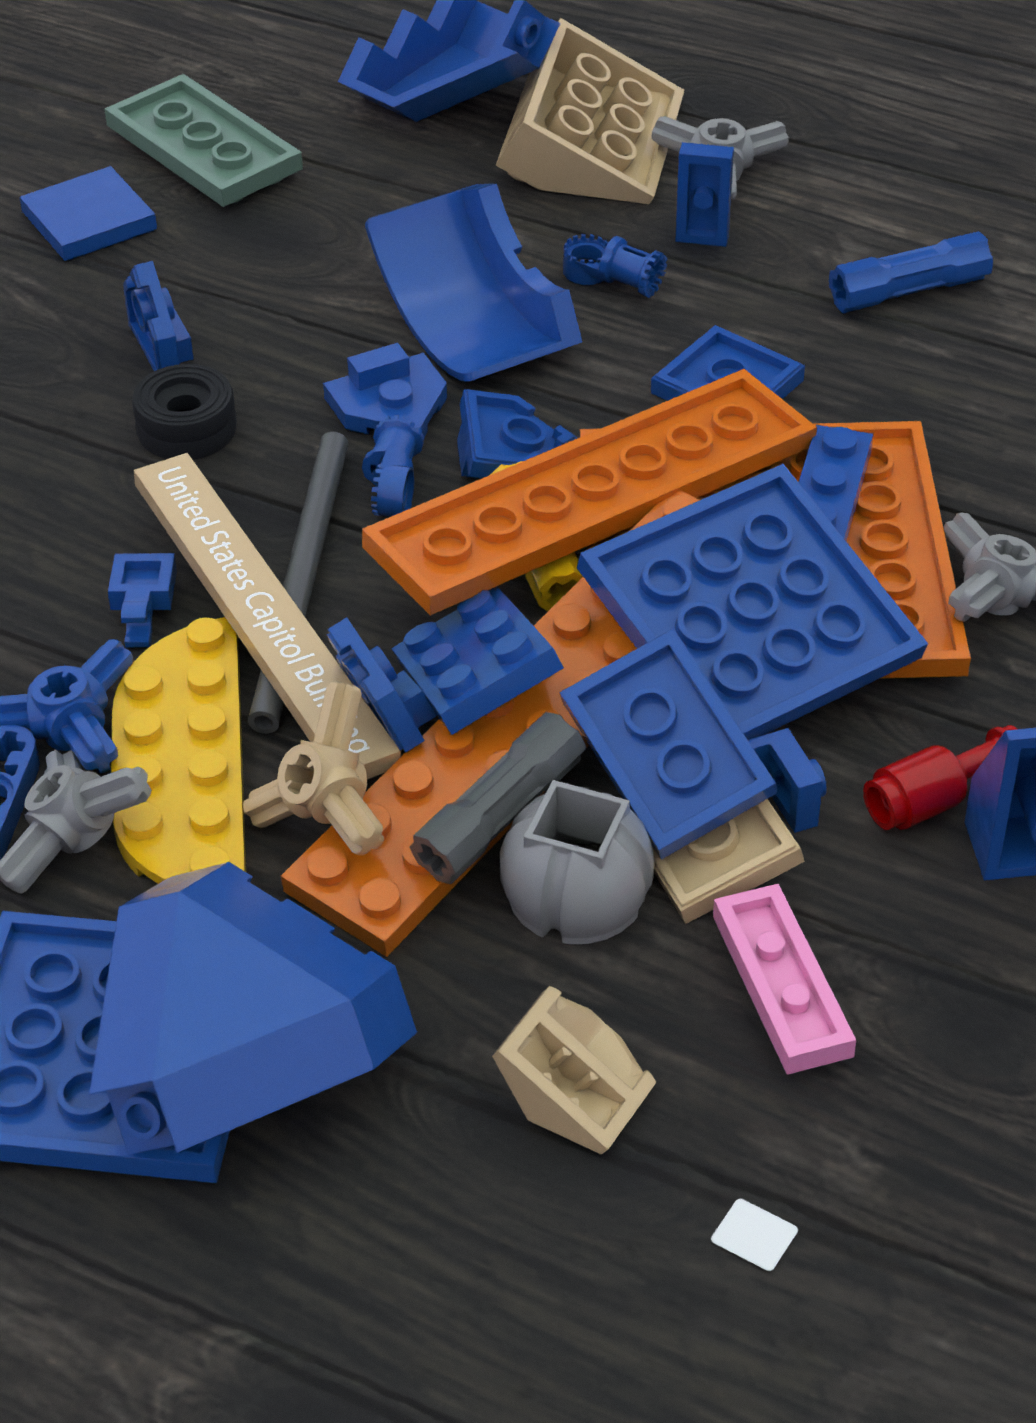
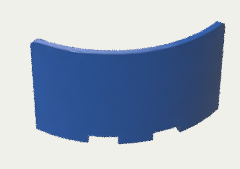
[365,184,582,381]

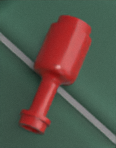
[863,725,1017,830]

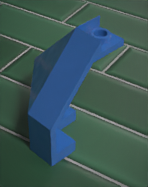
[338,0,561,122]
[89,862,417,1155]

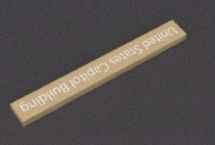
[134,453,401,779]

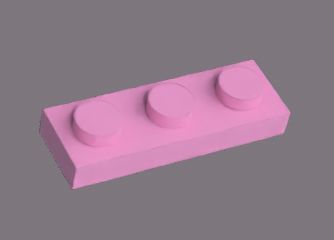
[713,884,856,1075]

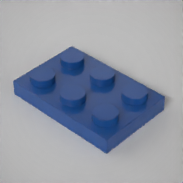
[391,586,564,735]
[560,628,777,860]

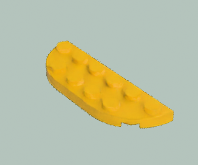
[111,617,246,884]

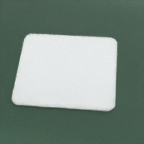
[711,1199,798,1271]

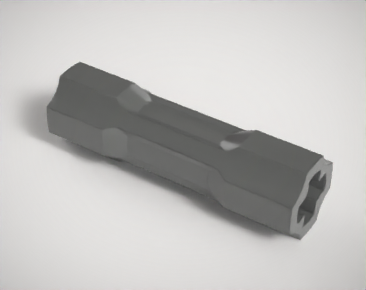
[409,712,587,884]

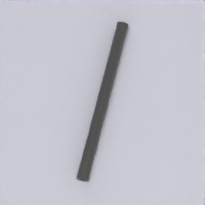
[248,431,349,734]

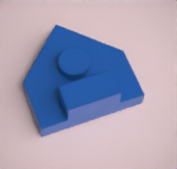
[123,261,194,371]
[323,343,447,437]
[457,389,577,478]
[327,617,437,753]

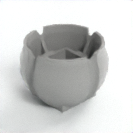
[500,780,654,944]

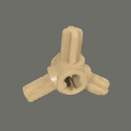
[242,681,384,856]

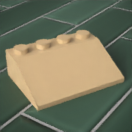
[496,18,685,204]

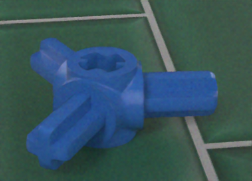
[0,639,133,774]

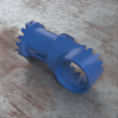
[563,234,667,298]
[362,415,425,517]

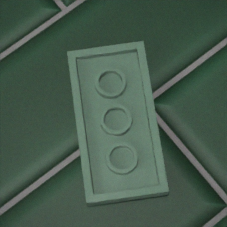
[104,74,303,207]

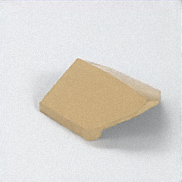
[492,986,656,1155]

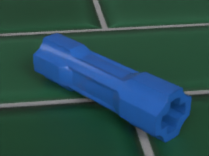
[829,231,993,313]

